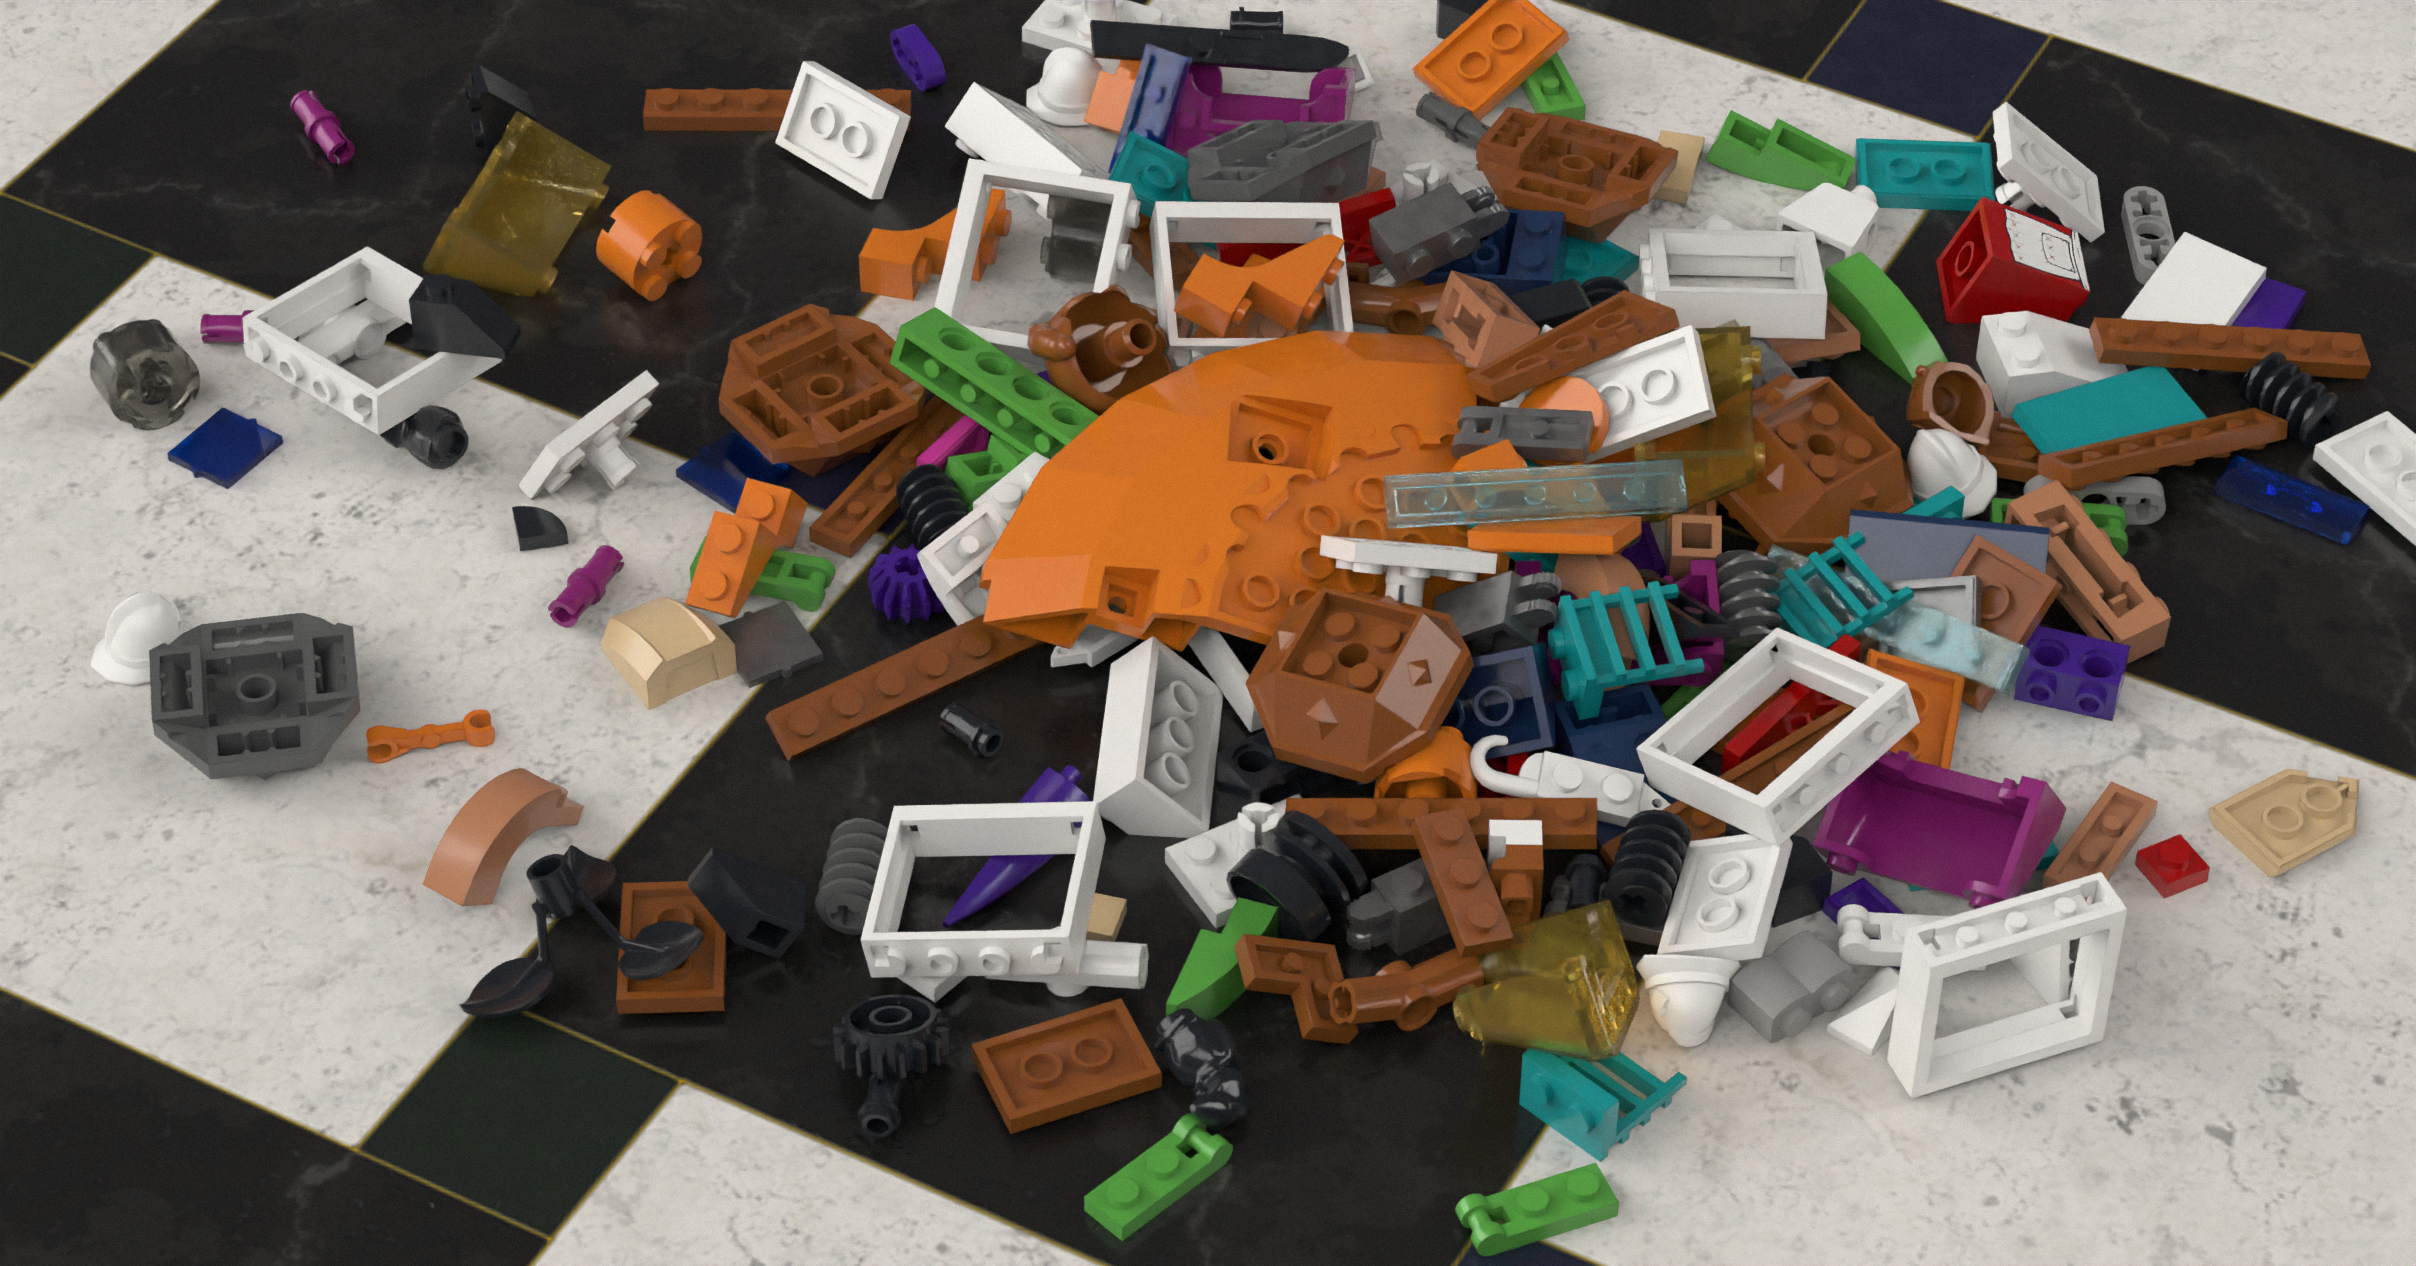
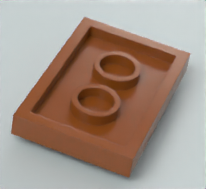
[1950,535,2063,713]
[616,881,727,1014]
[971,998,1162,1134]

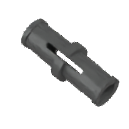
[1416,91,1490,150]

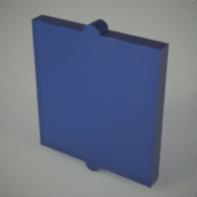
[167,407,283,489]
[676,431,791,514]

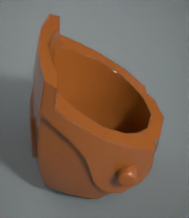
[1906,361,1994,447]

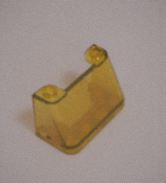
[421,111,612,298]
[1634,326,1766,523]
[1453,900,1640,1062]

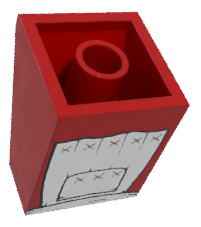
[1936,197,2090,323]

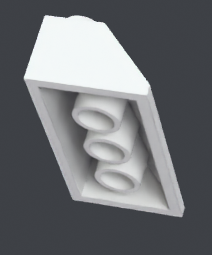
[945,82,1109,228]
[1093,636,1223,838]

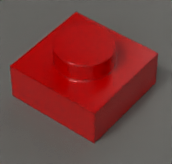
[2135,834,2210,899]

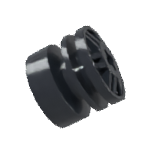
[1226,810,1368,943]

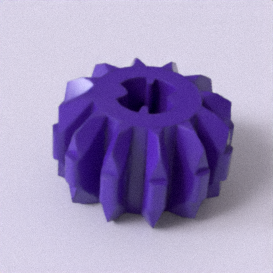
[868,543,944,625]

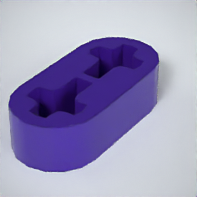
[890,24,946,91]

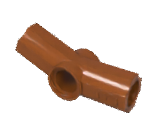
[1348,279,1447,335]
[1327,948,1484,1031]

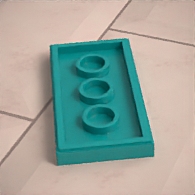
[2011,366,2207,455]

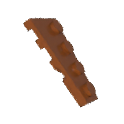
[1466,290,1680,403]

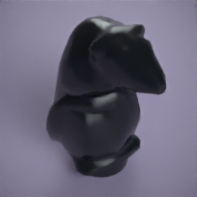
[369,398,469,469]
[1154,1008,1250,1133]

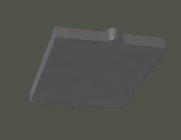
[718,601,823,688]

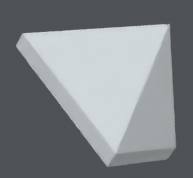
[1826,966,1900,1057]

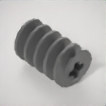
[1715,550,1782,662]
[815,818,888,935]

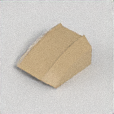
[600,596,737,710]

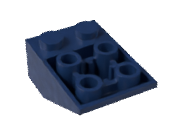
[1415,209,1568,297]
[1550,682,1678,850]

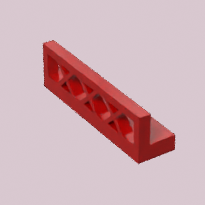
[1215,187,1396,267]
[1721,633,1861,775]

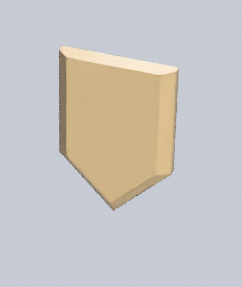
[2209,769,2360,877]

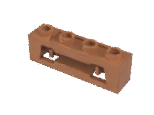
[1432,270,1540,369]
[2005,480,2171,664]

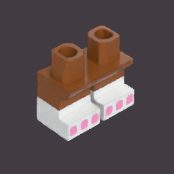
[1486,820,1544,947]

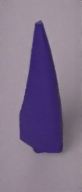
[942,765,1091,928]

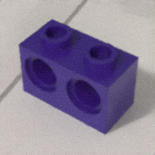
[2014,625,2130,721]

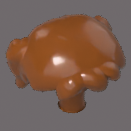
[1027,284,1173,416]

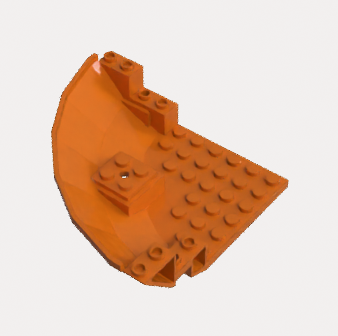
[979,330,1510,652]

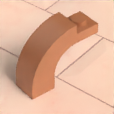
[1665,475,1722,582]
[1554,553,1650,691]
[422,768,584,906]

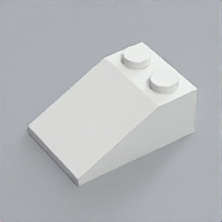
[1976,311,2128,418]

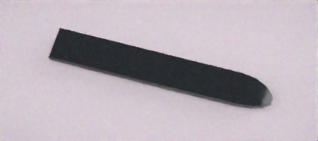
[1090,20,1349,73]

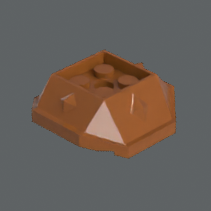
[1476,107,1678,244]
[719,304,930,477]
[1705,373,1914,555]
[1245,587,1474,784]

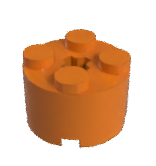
[596,190,702,301]
[1374,726,1479,798]

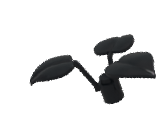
[459,845,705,1018]

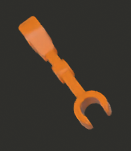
[366,709,495,763]

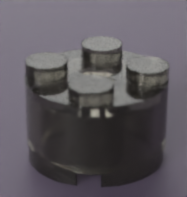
[1040,195,1112,284]
[90,319,200,430]

